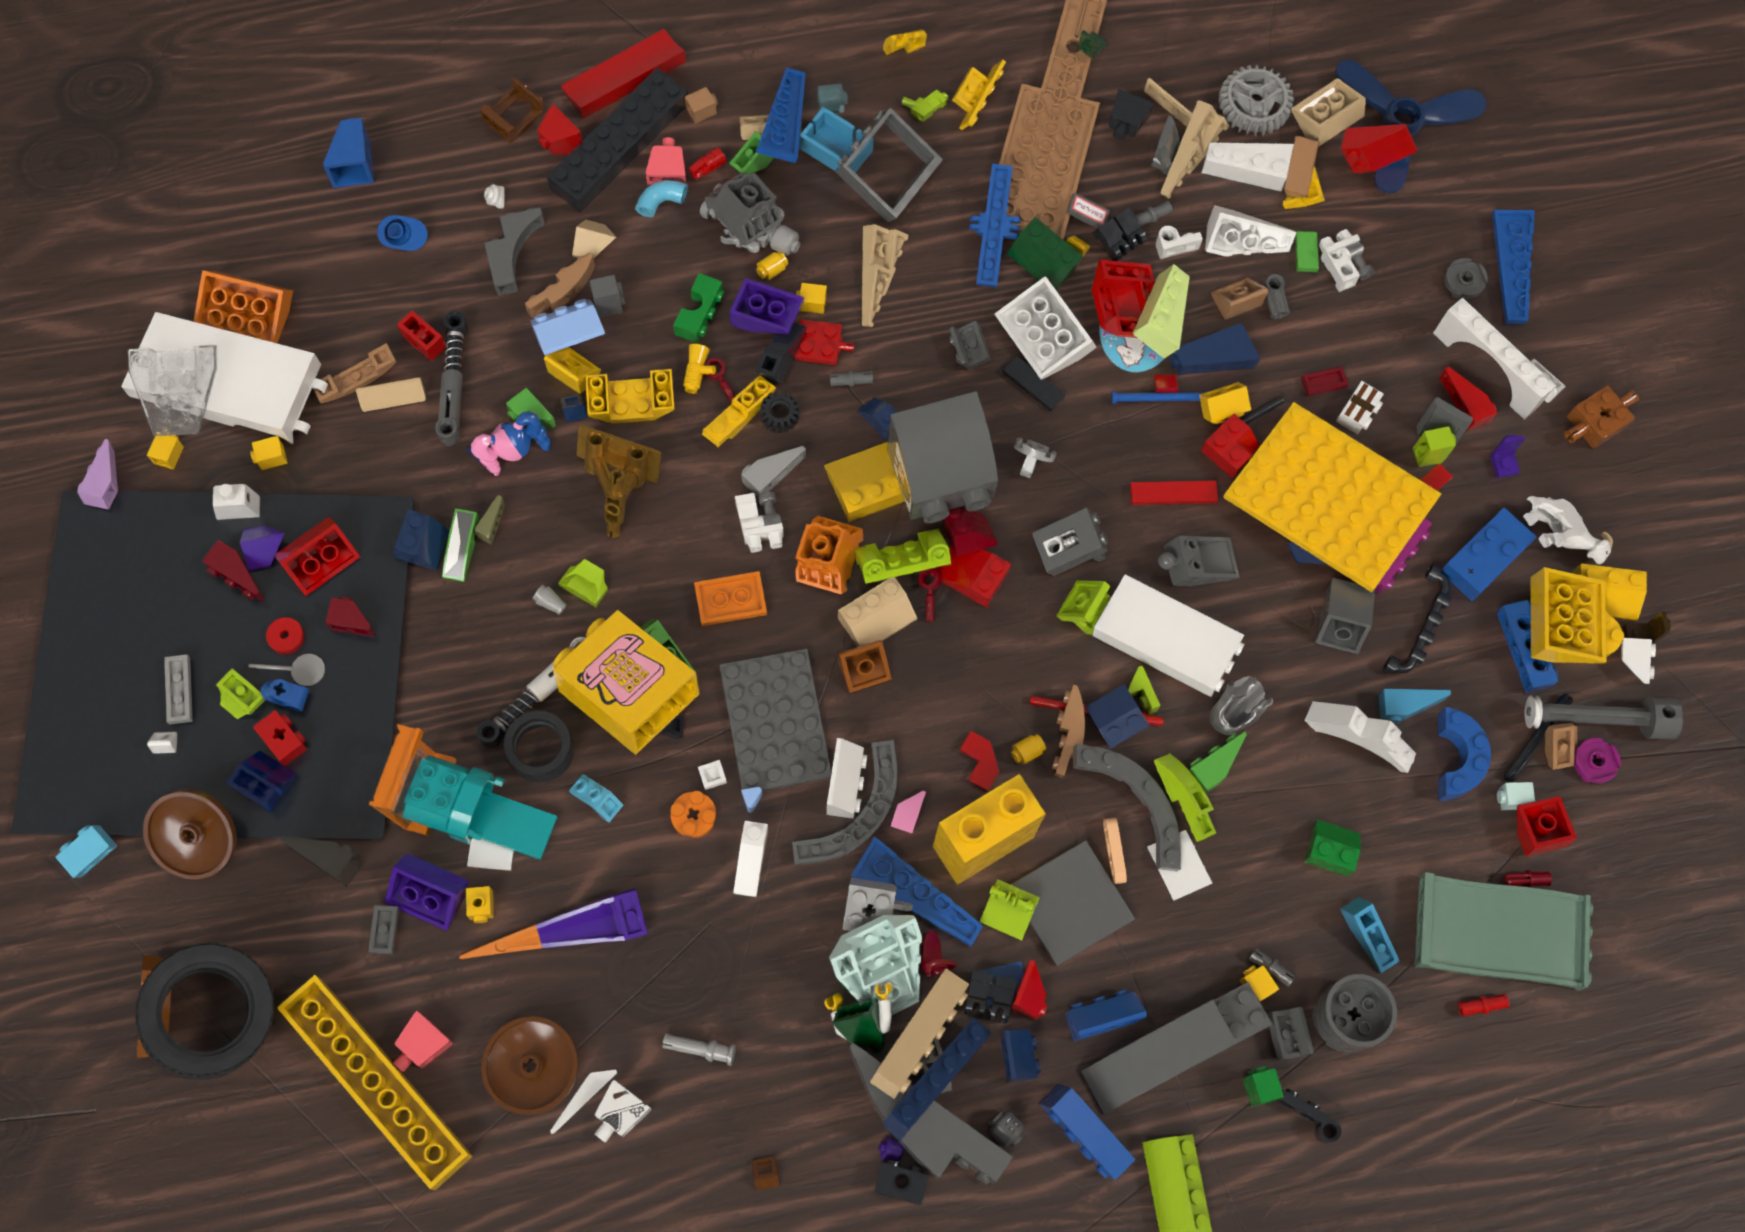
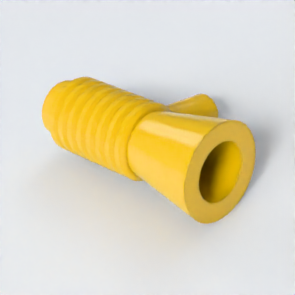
[683,344,716,394]

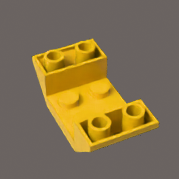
[586,369,675,424]

